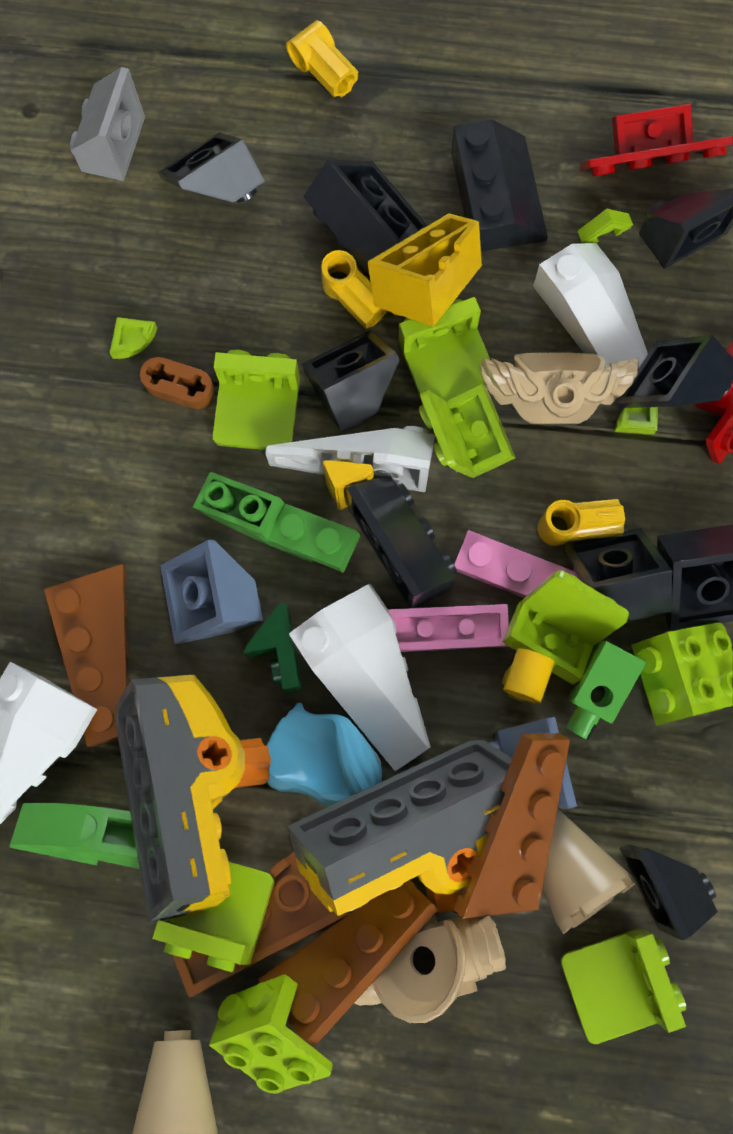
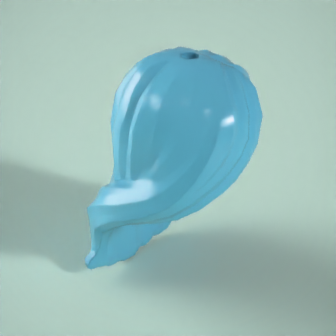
[267,703,382,807]

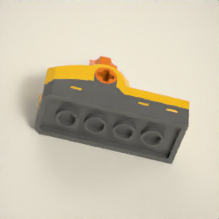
[115,675,271,923]
[287,740,512,916]

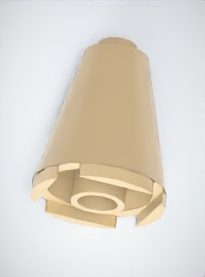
[542,808,636,934]
[132,1030,218,1134]

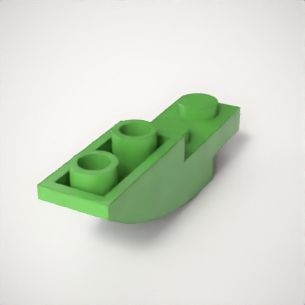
[193,472,360,573]
[10,803,140,869]

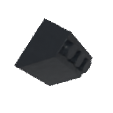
[451,119,548,252]
[303,160,428,278]
[347,475,457,609]
[657,524,733,631]

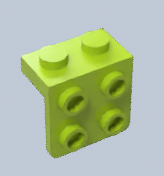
[398,297,490,404]
[213,350,300,450]
[419,384,516,478]
[502,570,629,685]
[632,622,733,726]
[152,862,274,972]
[560,928,686,1044]
[209,974,333,1094]

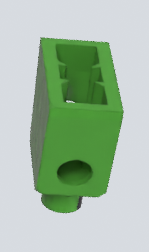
[566,641,646,740]

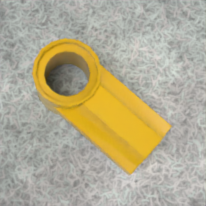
[286,20,358,98]
[321,250,388,329]
[537,499,625,546]
[502,648,555,704]

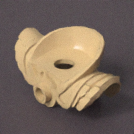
[480,353,639,424]
[355,914,506,1023]

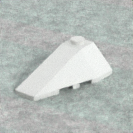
[533,243,648,398]
[265,426,435,492]
[289,584,431,771]
[0,662,97,824]

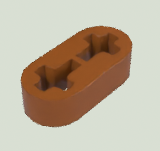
[140,357,215,409]

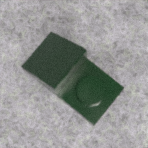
[243,603,302,693]

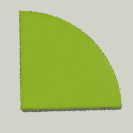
[577,209,633,243]
[110,317,158,359]
[614,407,658,435]

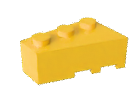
[368,213,482,327]

